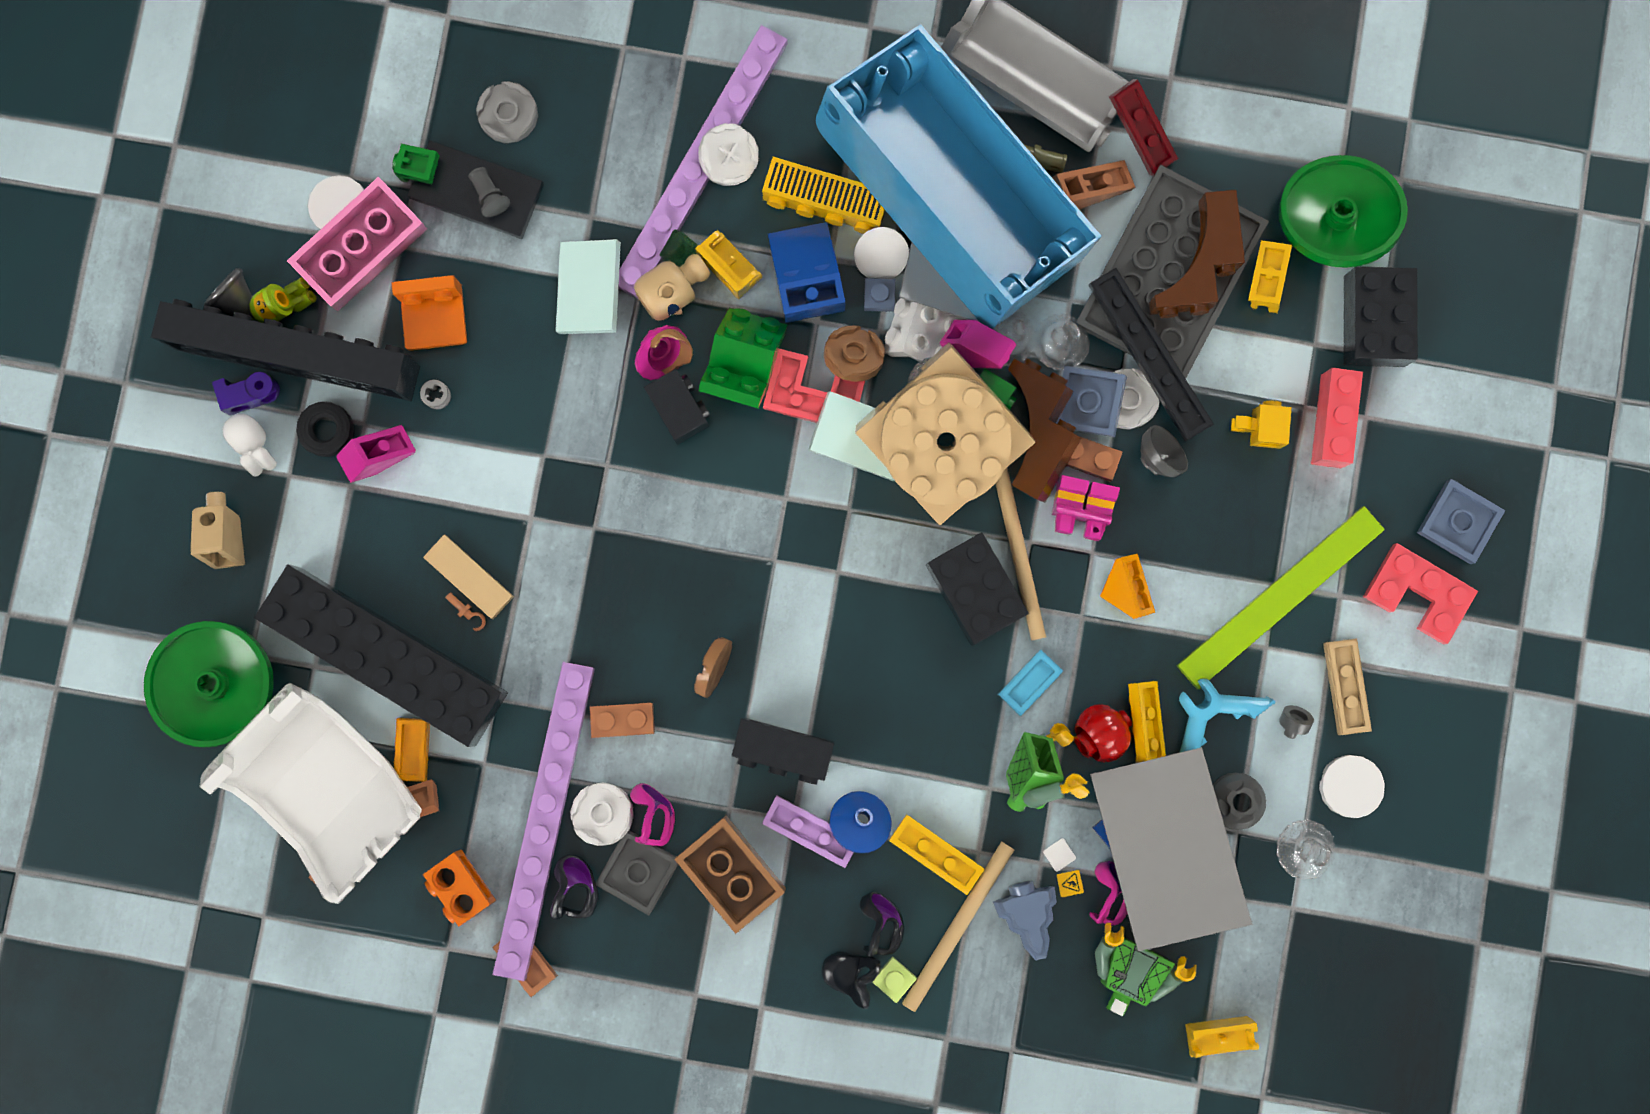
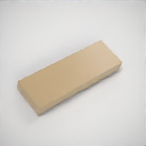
[423,535,514,619]
[1323,638,1372,735]

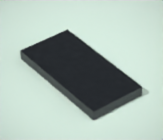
[407,140,544,239]

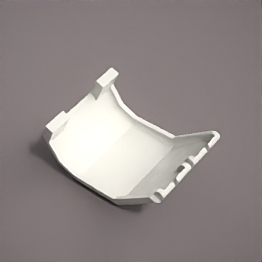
[200,683,422,904]

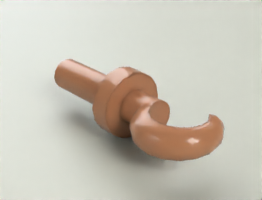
[445,592,486,631]

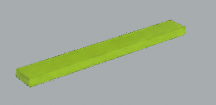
[1176,506,1385,689]

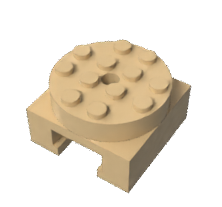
[855,342,1036,526]

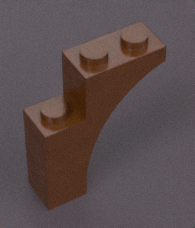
[1149,190,1245,318]
[1008,358,1082,503]

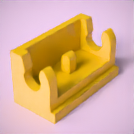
[695,230,763,300]
[1248,240,1292,313]
[1185,1016,1259,1058]

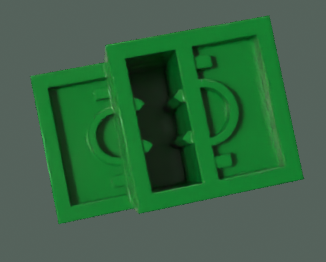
[698,308,788,408]

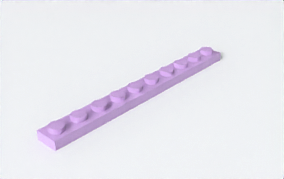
[618,25,788,300]
[493,662,595,981]

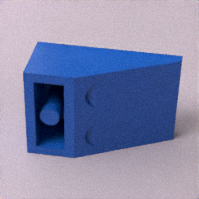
[768,222,845,323]

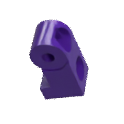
[212,372,280,416]

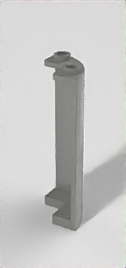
[941,0,1129,152]

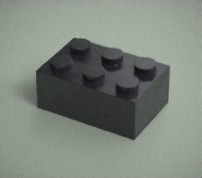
[1343,267,1418,367]
[925,532,1029,646]
[731,718,835,785]

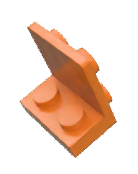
[391,275,467,351]

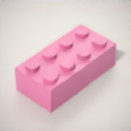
[287,177,427,311]

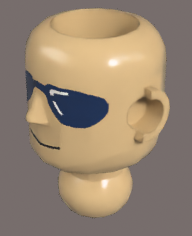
[634,254,710,321]

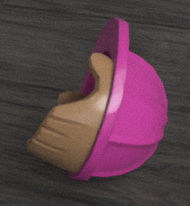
[635,325,693,380]

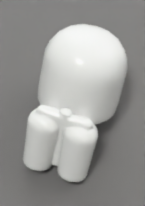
[223,414,277,476]

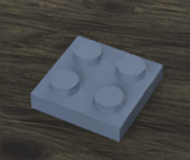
[1056,366,1127,437]
[1417,479,1505,564]

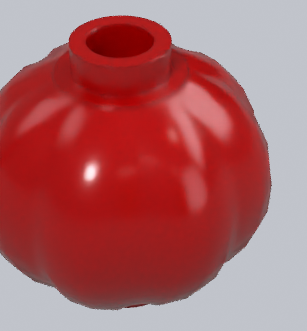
[1074,704,1132,763]

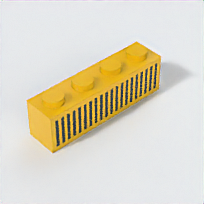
[762,157,886,234]

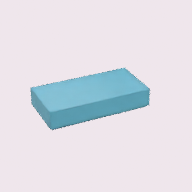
[997,650,1063,716]

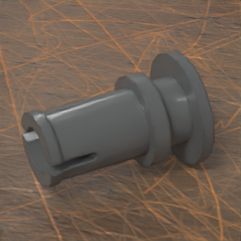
[468,167,510,217]

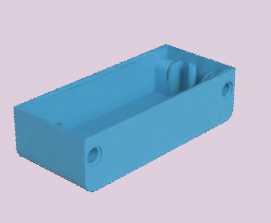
[816,24,1102,329]

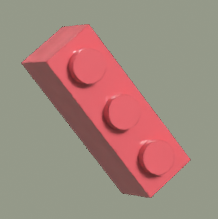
[1311,368,1363,469]

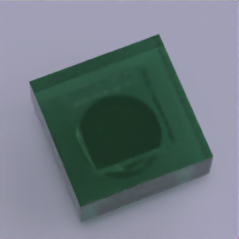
[659,229,698,267]

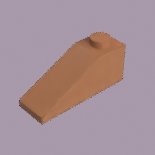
[1052,160,1136,210]

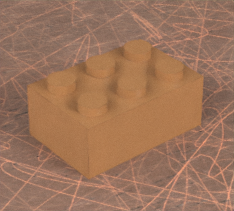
[675,815,786,934]

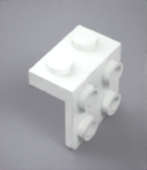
[884,298,967,364]

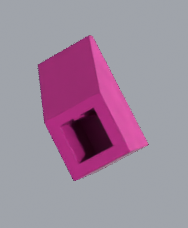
[939,320,1017,369]

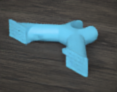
[1179,679,1275,752]

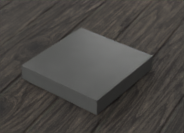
[596,830,678,916]

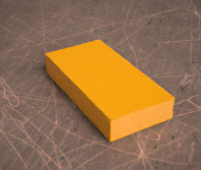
[394,718,430,782]

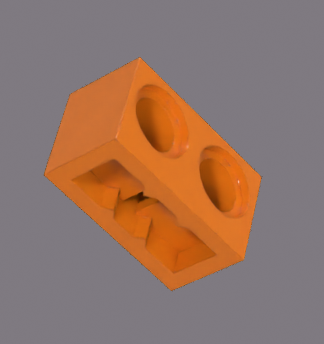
[423,849,496,927]

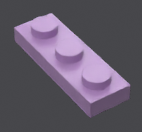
[762,795,853,868]

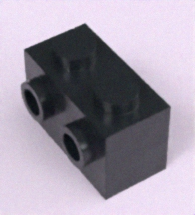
[644,369,710,445]

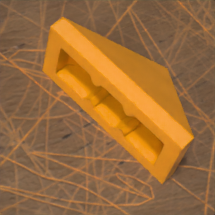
[1100,553,1156,619]

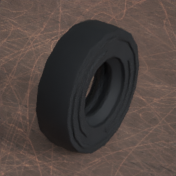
[296,402,354,457]

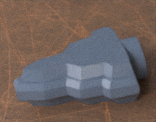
[993,881,1057,961]

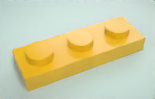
[1128,681,1166,763]
[889,814,985,895]

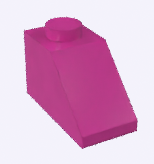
[336,425,416,483]

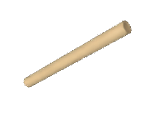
[995,468,1046,641]
[902,841,1014,1012]

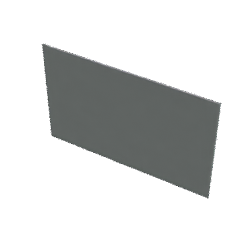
[1090,747,1253,952]

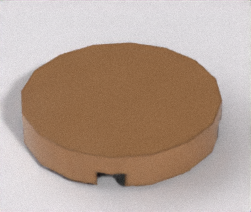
[823,325,885,382]
[694,637,732,698]

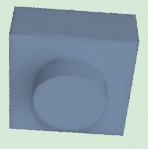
[864,278,895,312]

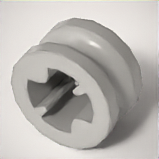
[420,380,451,409]

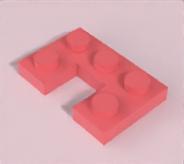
[763,348,865,423]
[1363,543,1478,644]

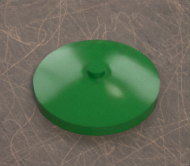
[1279,155,1408,268]
[144,621,274,747]

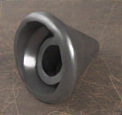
[204,268,255,320]

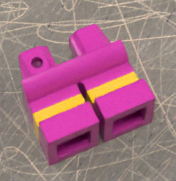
[1052,475,1120,541]

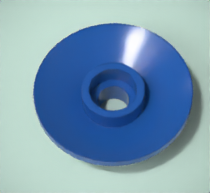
[829,791,892,853]

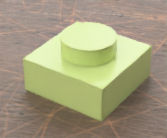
[872,956,917,1003]

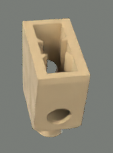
[191,492,245,569]

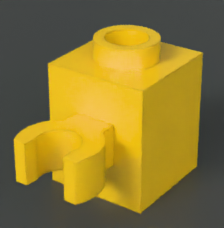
[1231,401,1292,449]

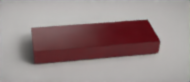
[1109,79,1178,176]

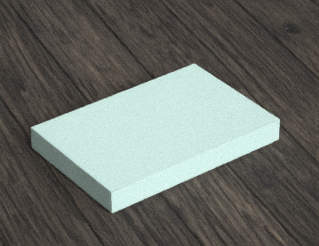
[556,239,621,334]
[808,391,895,481]

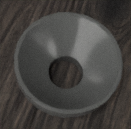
[1140,425,1188,478]
[1213,772,1266,830]

